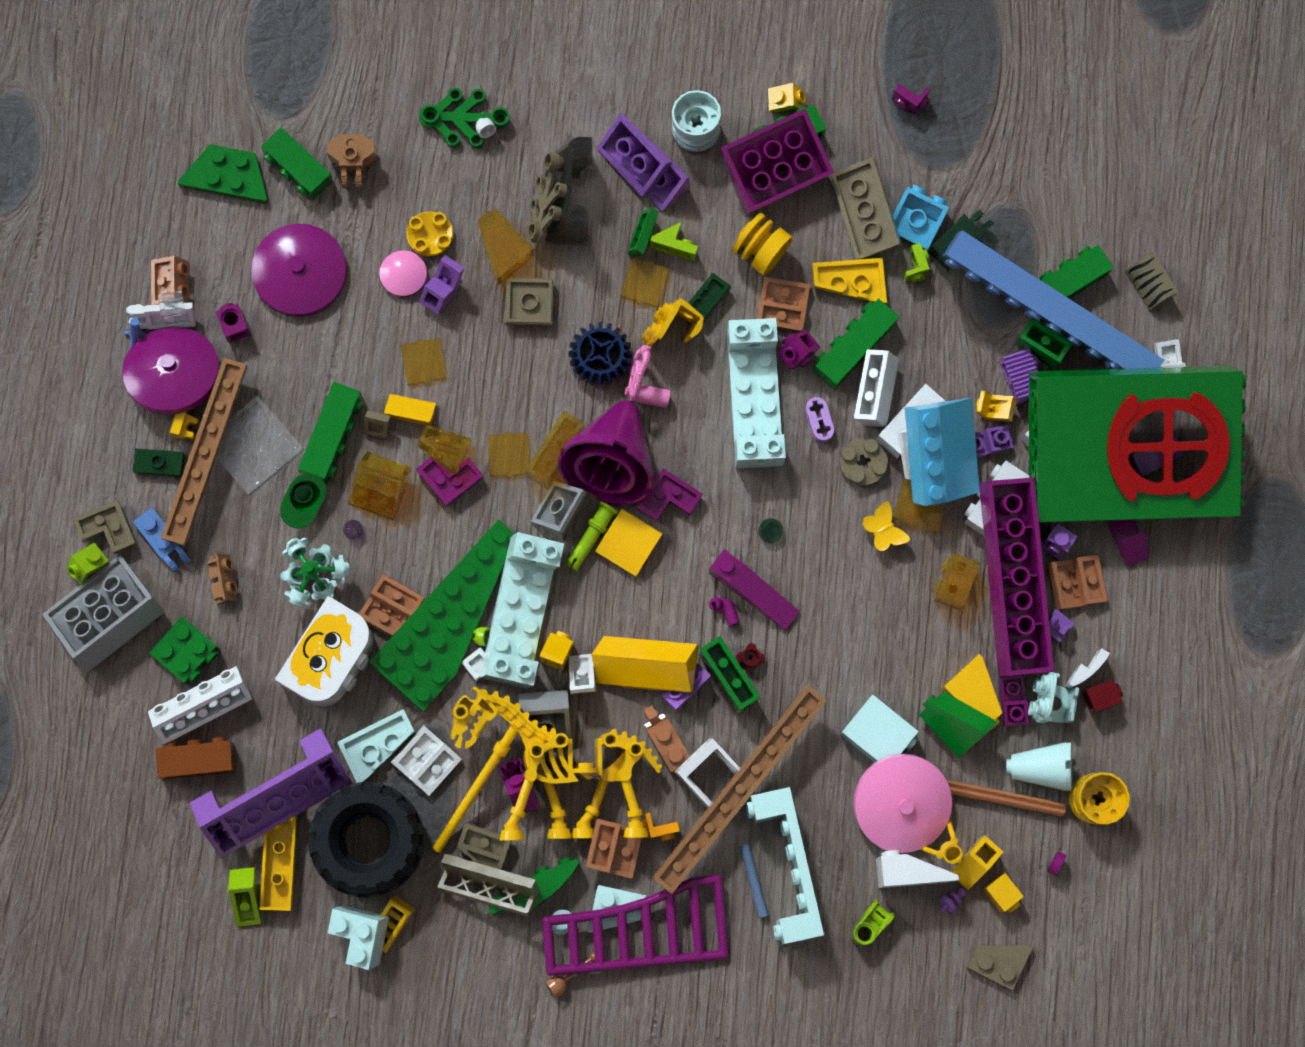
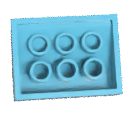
[905,398,979,506]

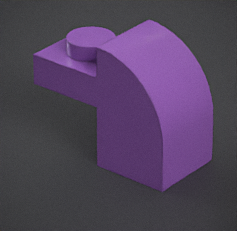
[419,255,465,314]

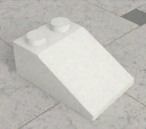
[876,850,959,888]

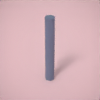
[740,843,769,918]

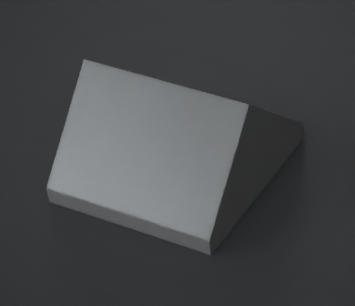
[531,481,587,540]

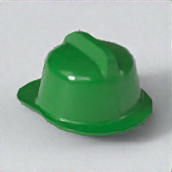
[280,473,326,529]

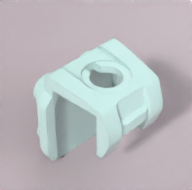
[1028,672,1080,723]

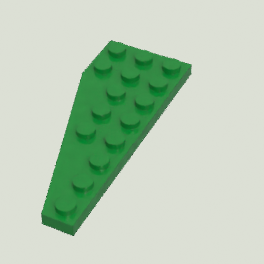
[368,519,514,712]

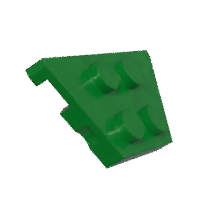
[178,144,268,204]

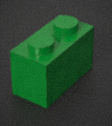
[1015,318,1072,370]

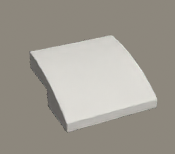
[391,725,462,796]

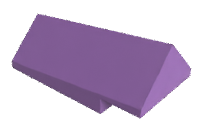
[597,114,690,212]

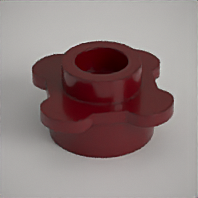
[736,643,765,672]

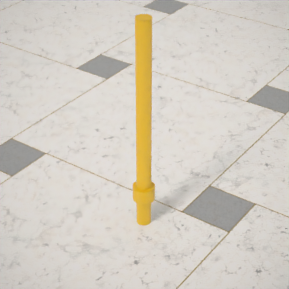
[432,726,519,853]

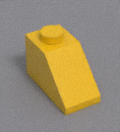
[539,631,574,671]

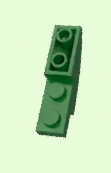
[488,856,579,915]

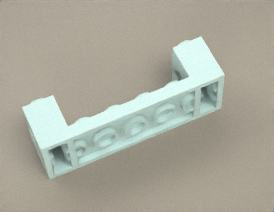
[727,318,786,469]
[480,532,564,689]
[745,787,824,945]

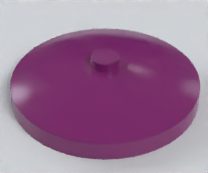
[251,224,347,317]
[122,327,220,415]

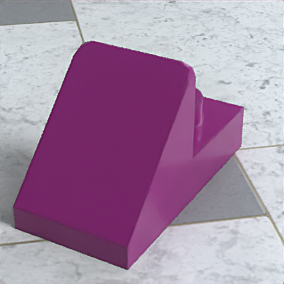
[1108,519,1149,567]

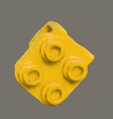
[641,298,704,347]

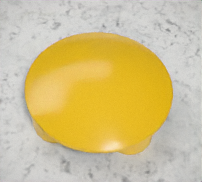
[406,212,453,256]

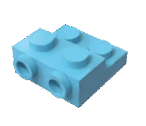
[893,184,950,250]

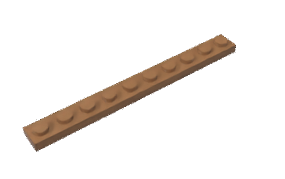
[652,685,827,894]

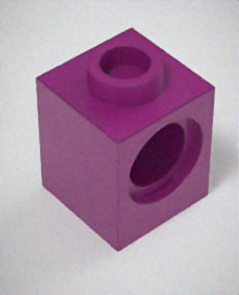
[215,303,251,343]

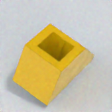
[951,835,1004,891]

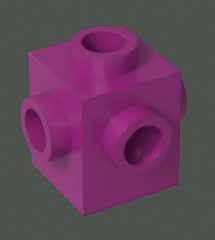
[777,329,821,370]

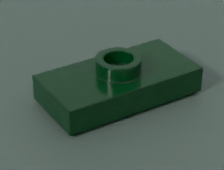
[688,272,731,323]
[133,448,184,477]

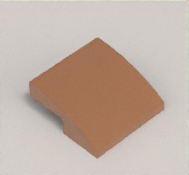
[757,276,811,331]
[1047,555,1108,611]
[359,574,425,638]
[585,819,642,879]

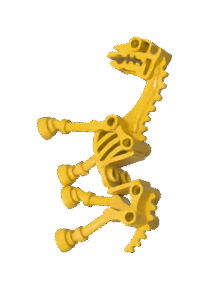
[450,687,662,840]

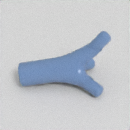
[124,318,146,348]

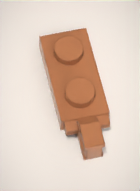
[643,705,690,773]

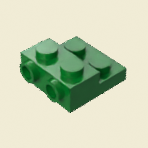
[149,616,220,685]

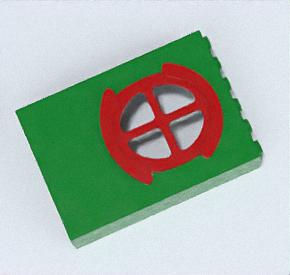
[1029,366,1246,522]

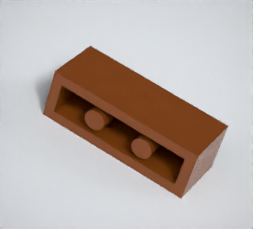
[156,737,236,780]

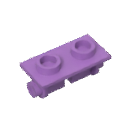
[661,663,712,711]

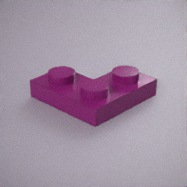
[416,454,484,507]
[637,468,703,522]

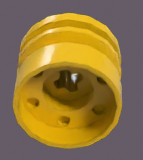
[732,213,794,276]
[1069,772,1130,825]

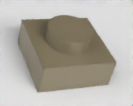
[364,410,390,439]

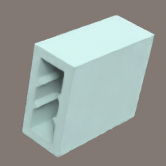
[840,694,919,763]

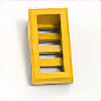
[381,896,415,953]

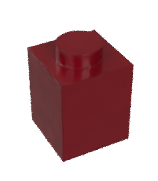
[1082,679,1123,715]

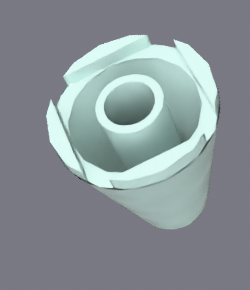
[1007,742,1072,791]

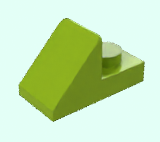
[650,222,698,262]

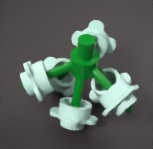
[280,538,350,607]

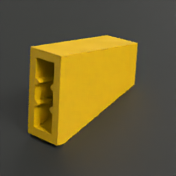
[941,654,1002,731]

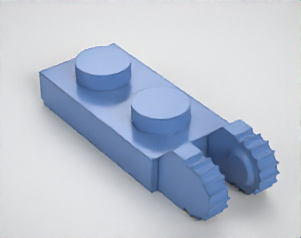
[133,507,191,573]

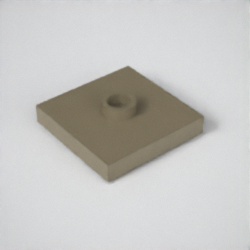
[505,278,554,327]

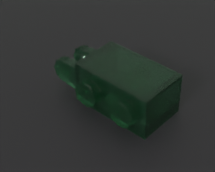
[928,210,994,272]

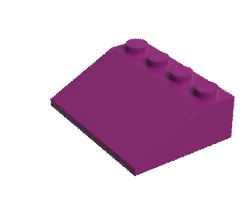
[720,108,834,214]

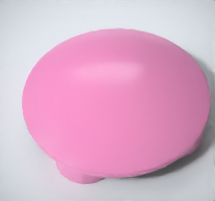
[380,250,427,297]

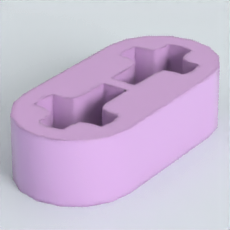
[805,397,834,443]

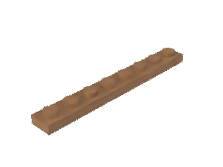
[161,358,248,546]

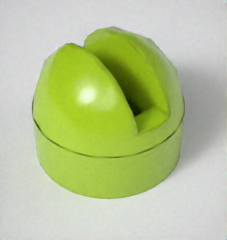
[473,627,490,647]

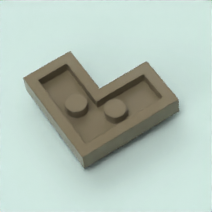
[72,500,137,554]

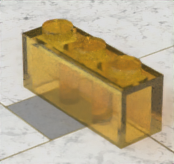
[525,411,584,489]

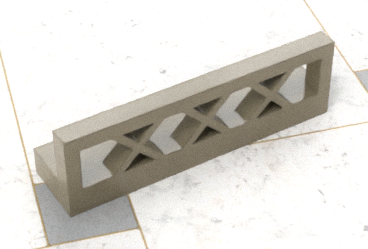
[437,854,540,917]

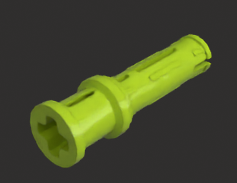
[565,501,618,572]

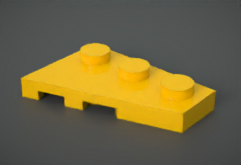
[812,258,887,305]

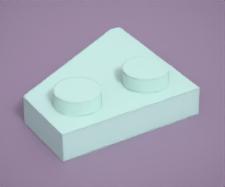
[587,885,646,933]

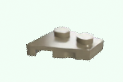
[457,822,512,870]
[967,945,1033,991]

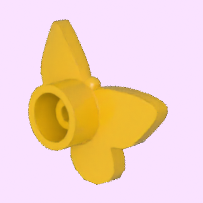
[862,501,910,552]

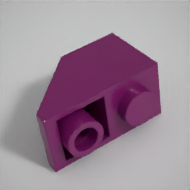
[498,757,540,813]

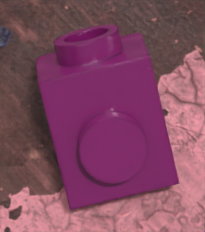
[892,84,930,115]

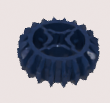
[568,322,632,386]

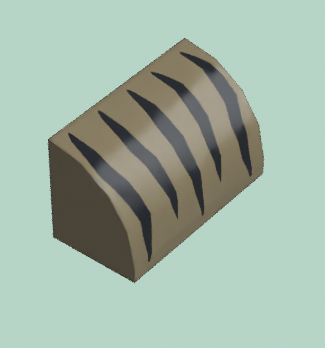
[1125,252,1178,311]

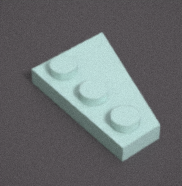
[337,709,415,783]

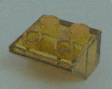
[349,452,412,520]

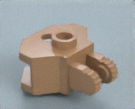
[327,134,376,188]

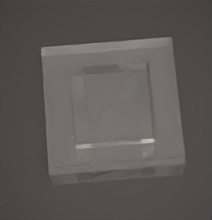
[158,291,186,319]

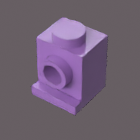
[1041,523,1077,561]

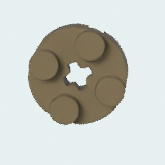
[839,438,888,487]

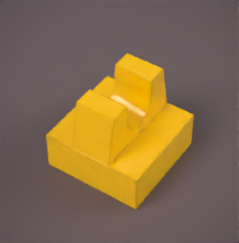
[170,412,200,440]

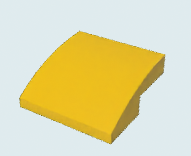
[595,508,663,576]

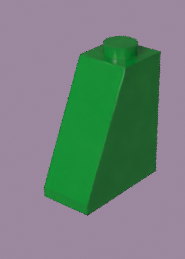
[919,691,997,758]

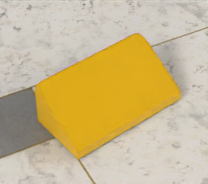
[384,394,436,426]

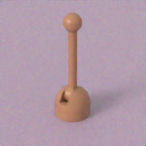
[545,952,595,999]

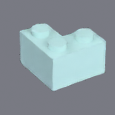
[328,905,389,970]

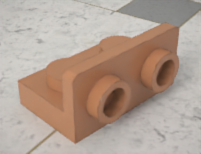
[151,255,190,305]

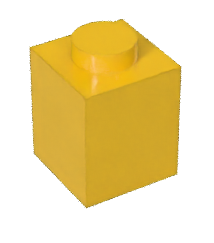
[982,873,1024,913]

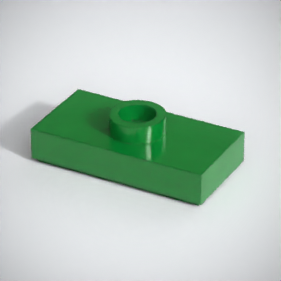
[627,208,659,257]

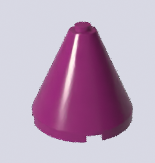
[558,400,654,505]

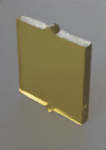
[620,258,669,308]
[400,338,446,385]
[488,431,529,478]

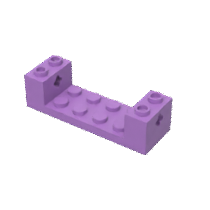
[190,728,352,858]

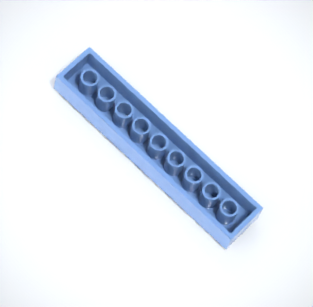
[942,230,1164,369]

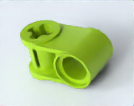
[851,899,895,946]

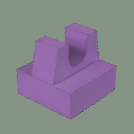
[1049,609,1075,642]

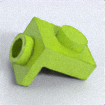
[903,243,930,283]
[66,543,109,585]

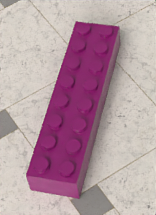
[979,477,1054,676]

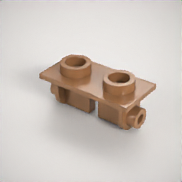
[207,553,238,605]

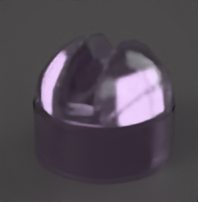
[343,520,363,540]

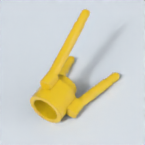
[920,819,963,864]

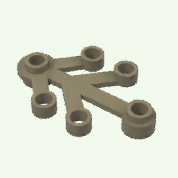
[527,152,567,244]

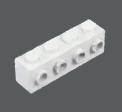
[148,666,252,745]

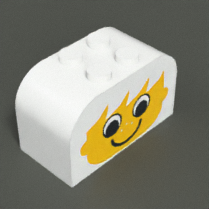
[275,596,373,707]

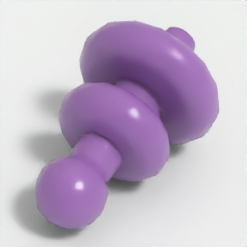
[940,887,967,913]

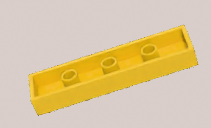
[259,814,299,911]

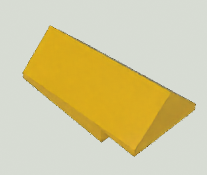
[591,636,699,693]

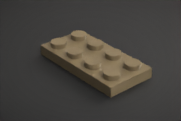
[831,157,902,260]

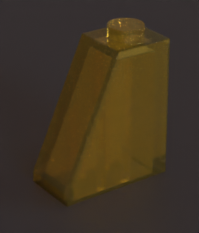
[478,208,534,285]

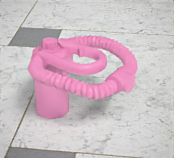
[625,345,670,408]

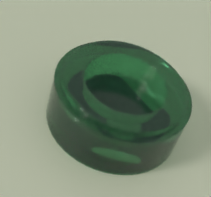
[758,518,783,543]

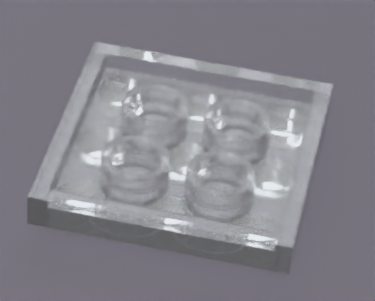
[216,396,304,496]

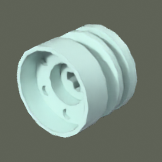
[672,90,721,152]

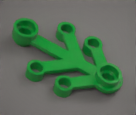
[419,88,510,149]

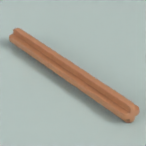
[946,779,1066,817]

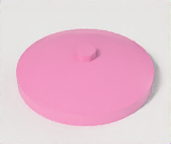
[853,754,952,853]

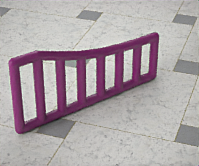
[542,875,729,976]

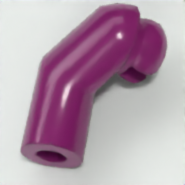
[709,596,740,627]

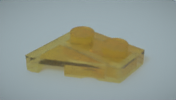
[418,425,471,475]

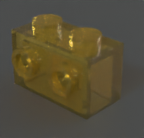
[932,552,980,611]

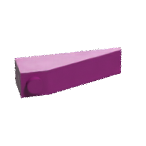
[709,549,800,631]

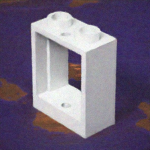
[674,738,740,808]

